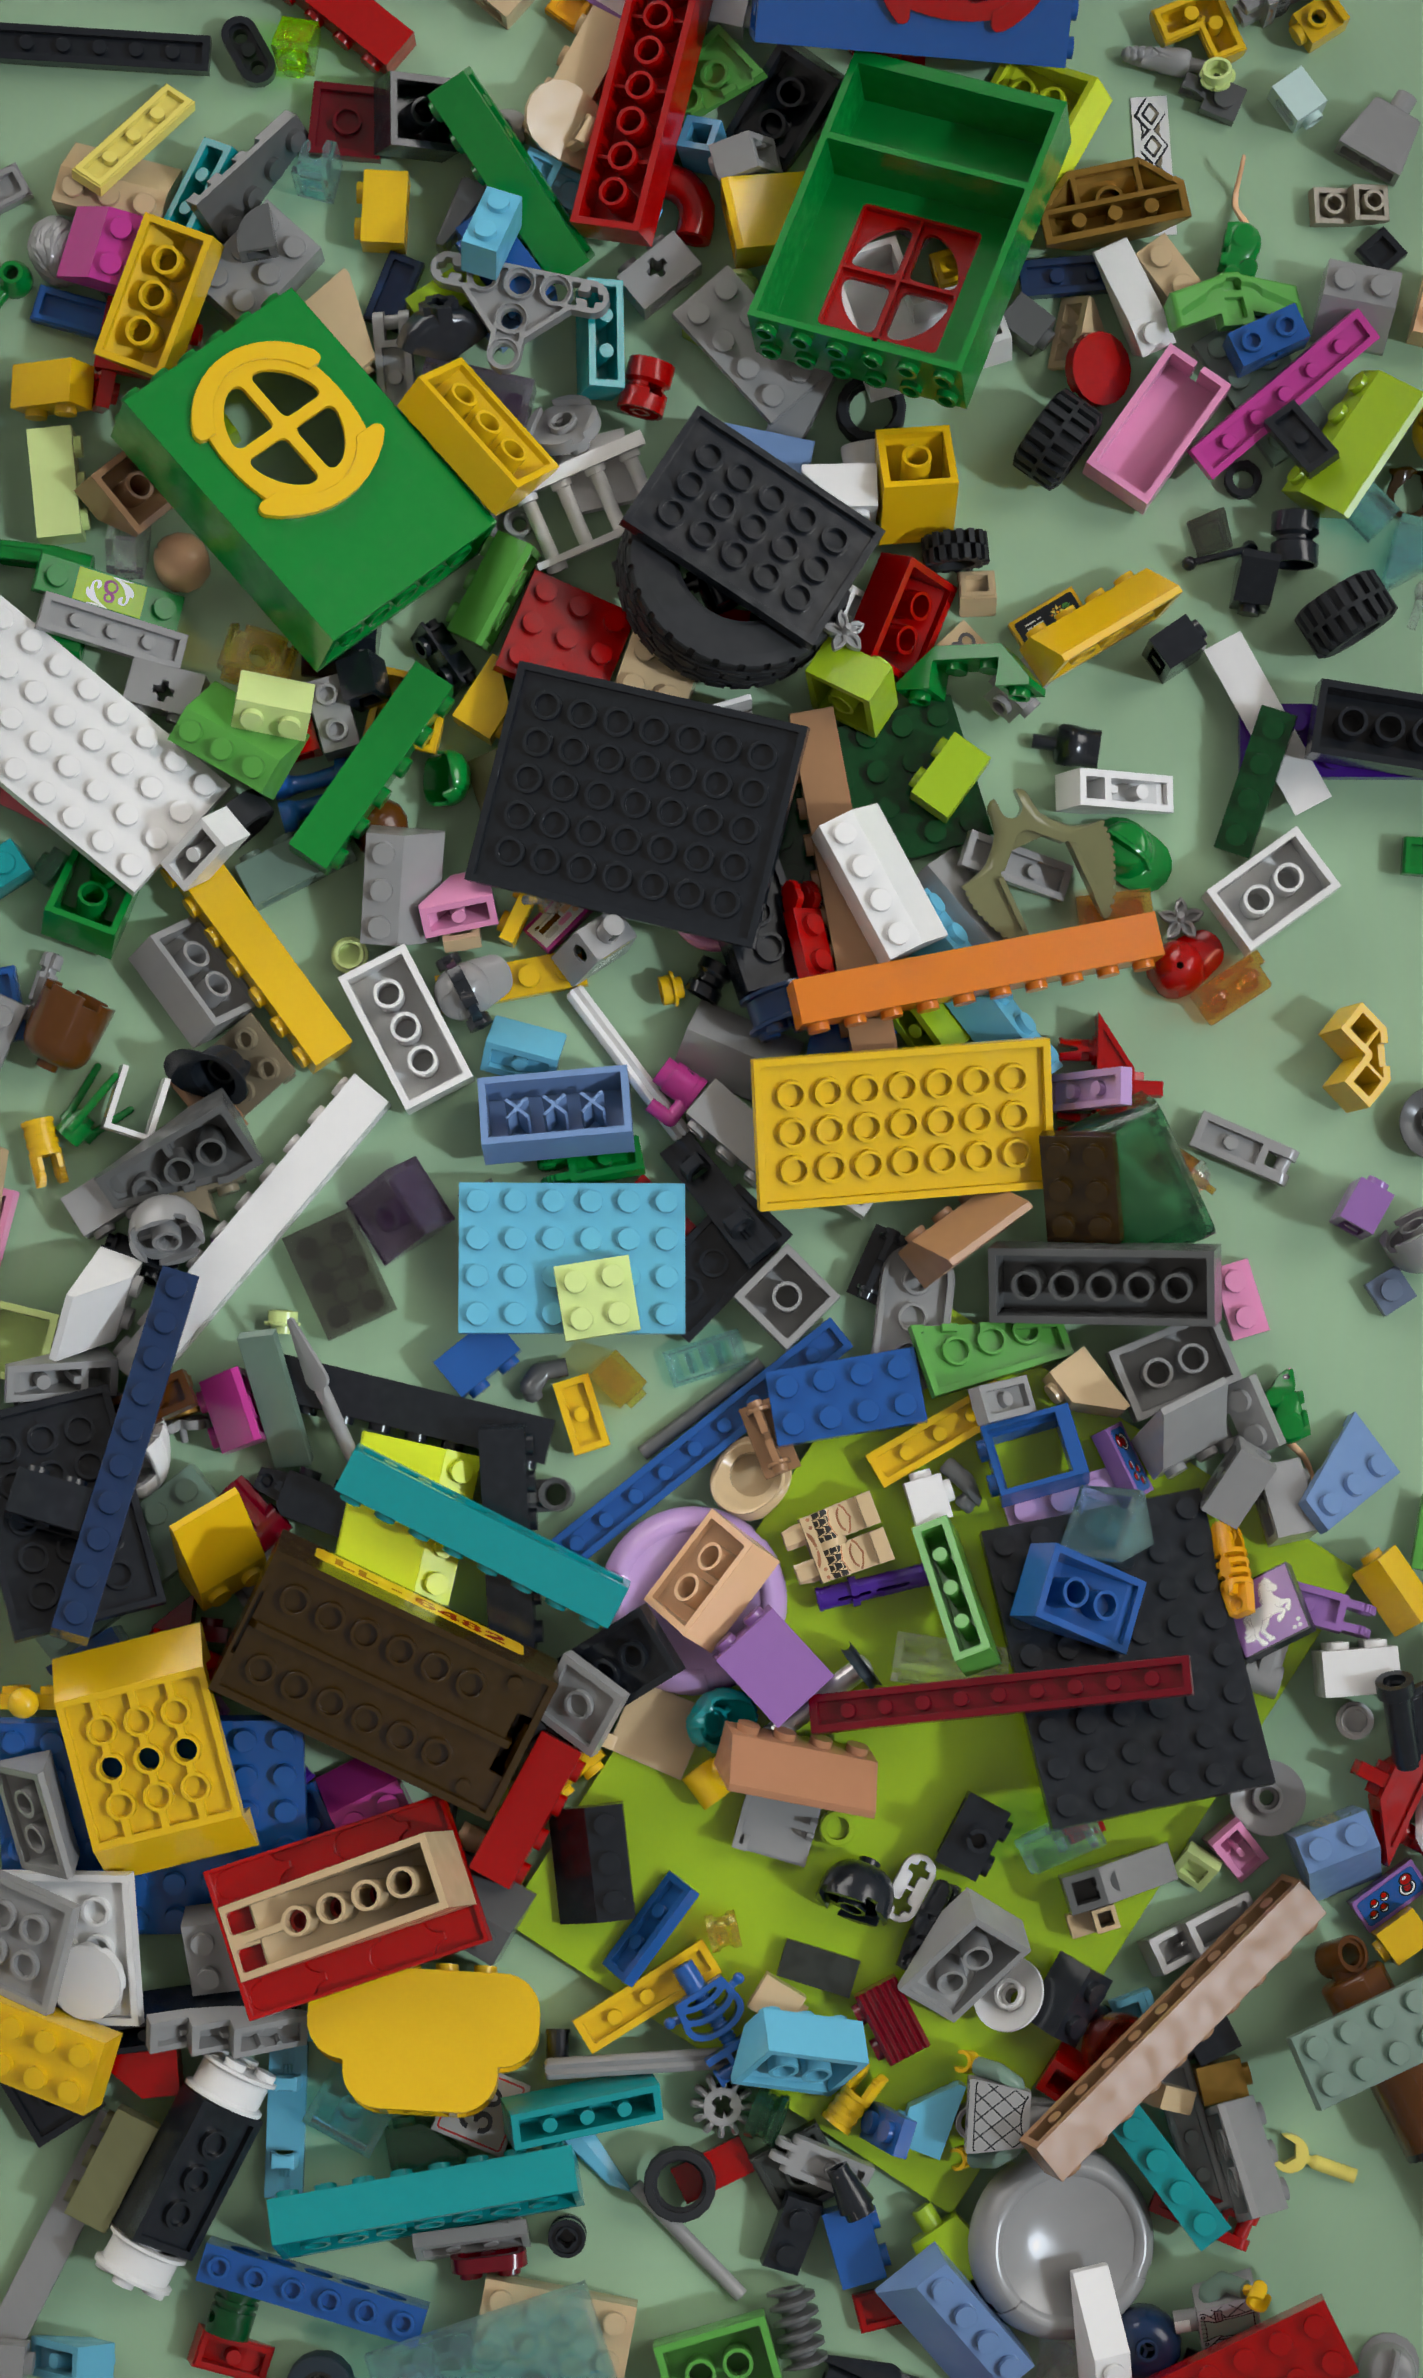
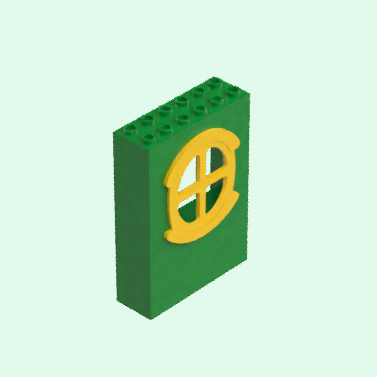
[111,287,497,672]

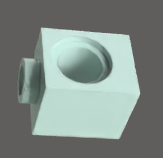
[1267,65,1328,133]

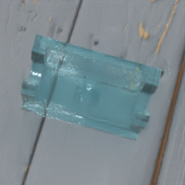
[291,140,343,204]
[1014,1822,1107,1874]

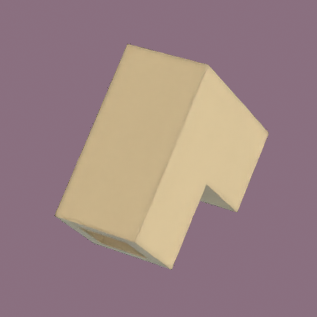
[1064,1903,1121,1939]
[1142,2081,1197,2115]

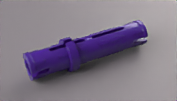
[814,1563,930,1612]

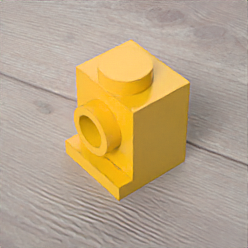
[1288,0,1350,53]

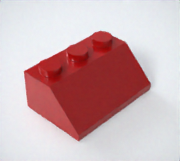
[853,552,958,682]

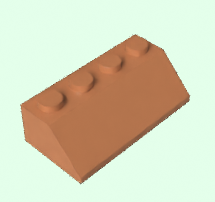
[714,1719,878,1819]

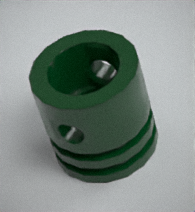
[204,2287,261,2343]

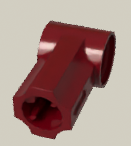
[218,1475,293,1553]

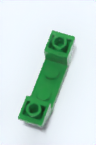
[896,643,1046,706]

